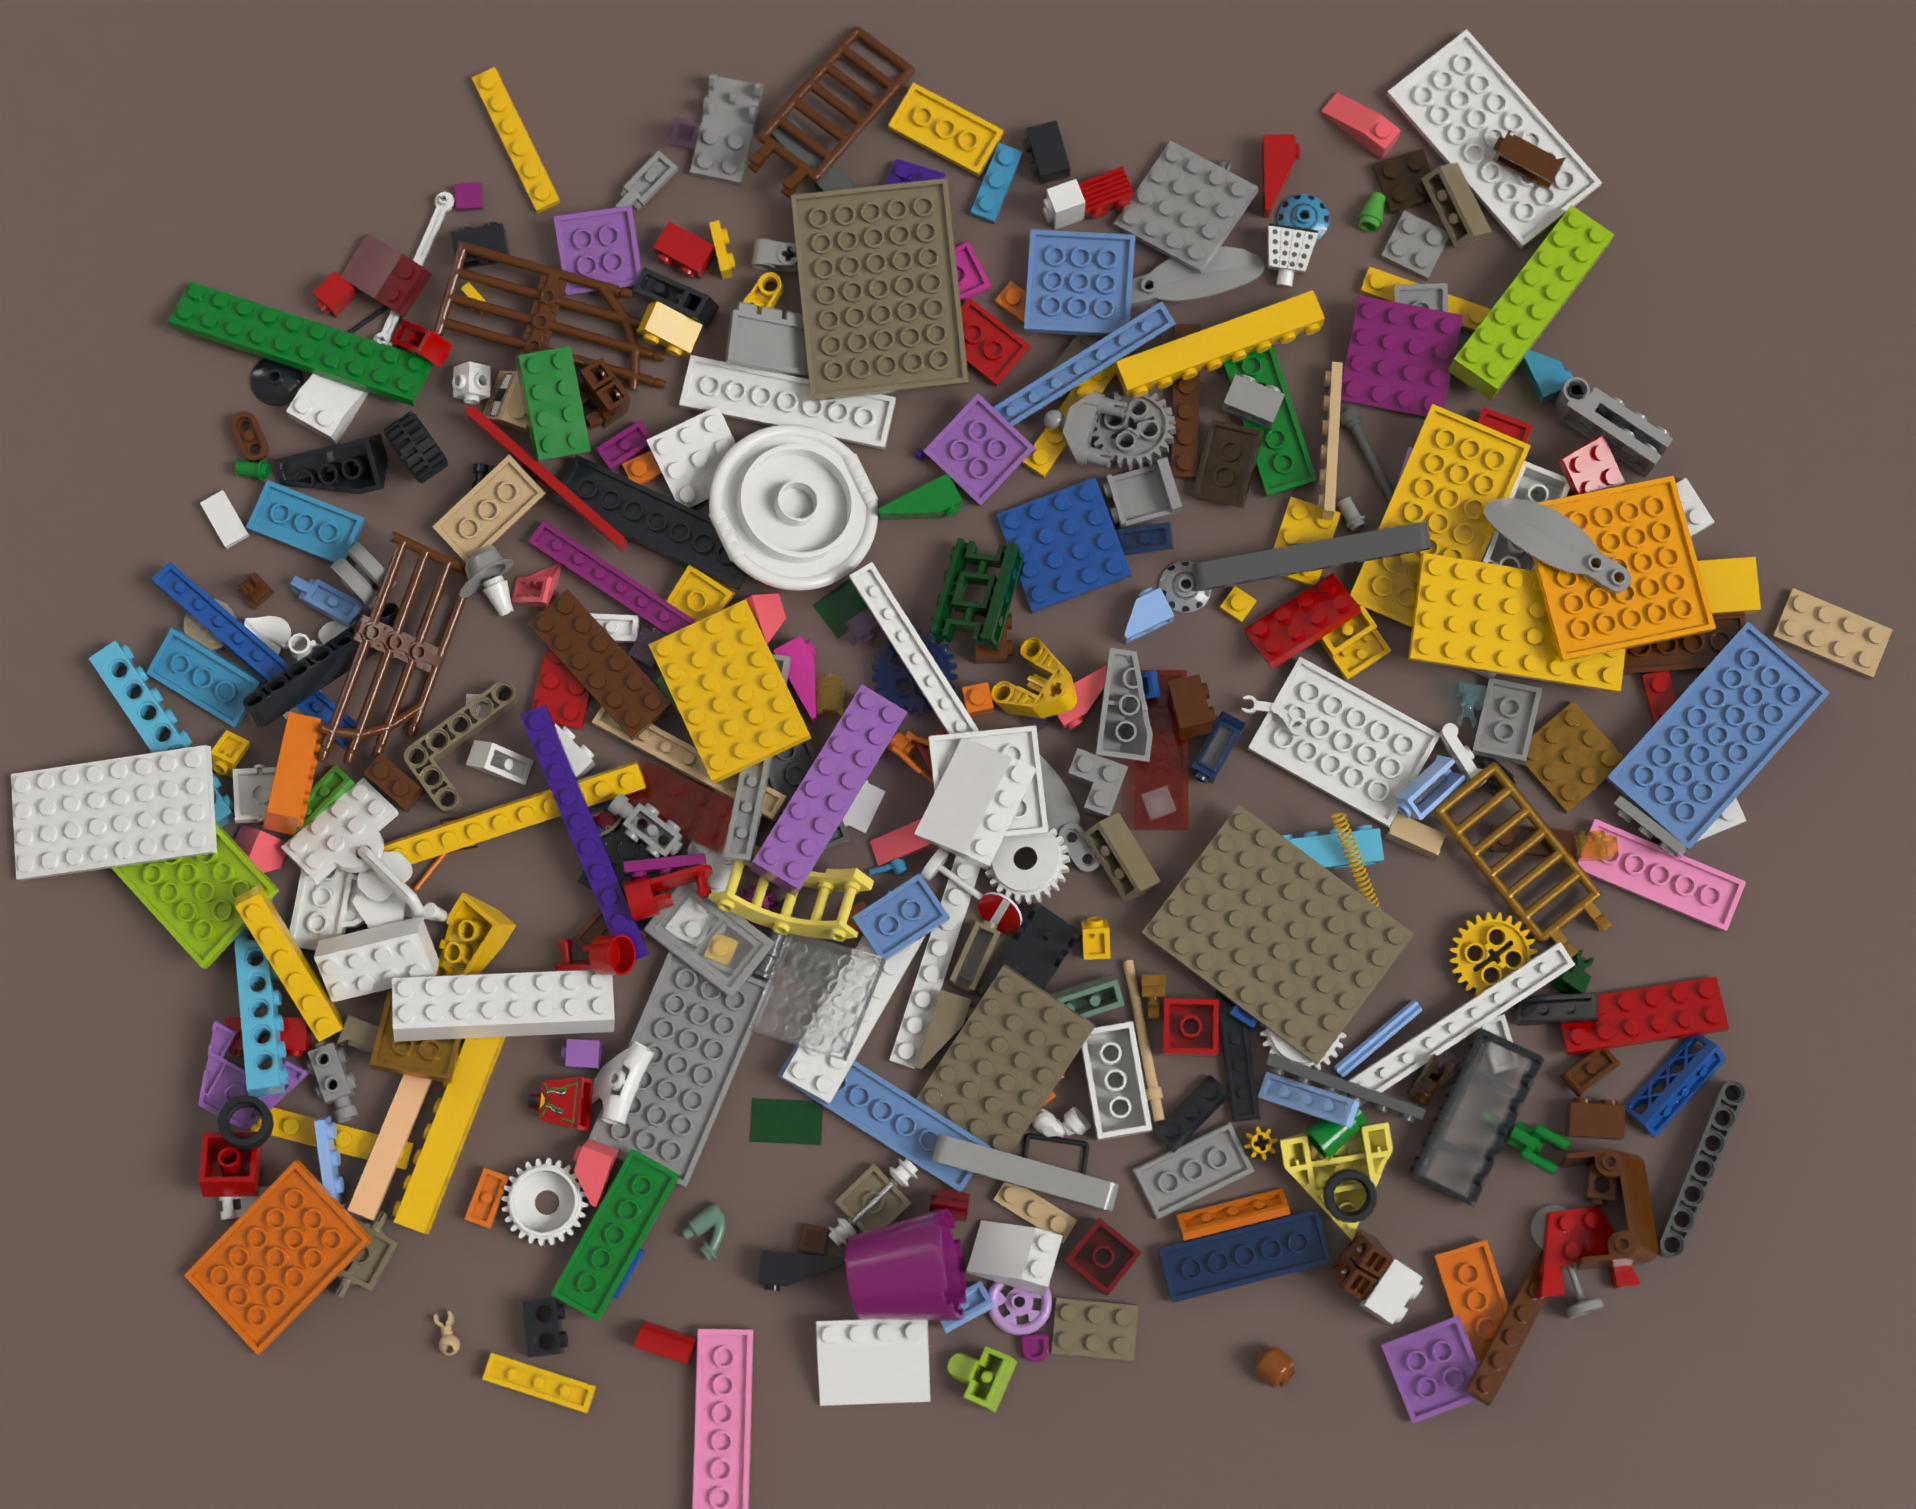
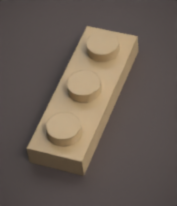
[993,1182,1077,1244]

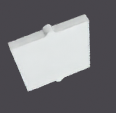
[843,780,886,834]

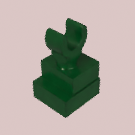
[1551,949,1594,994]

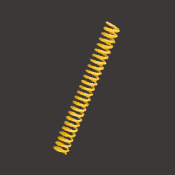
[1330,813,1381,909]

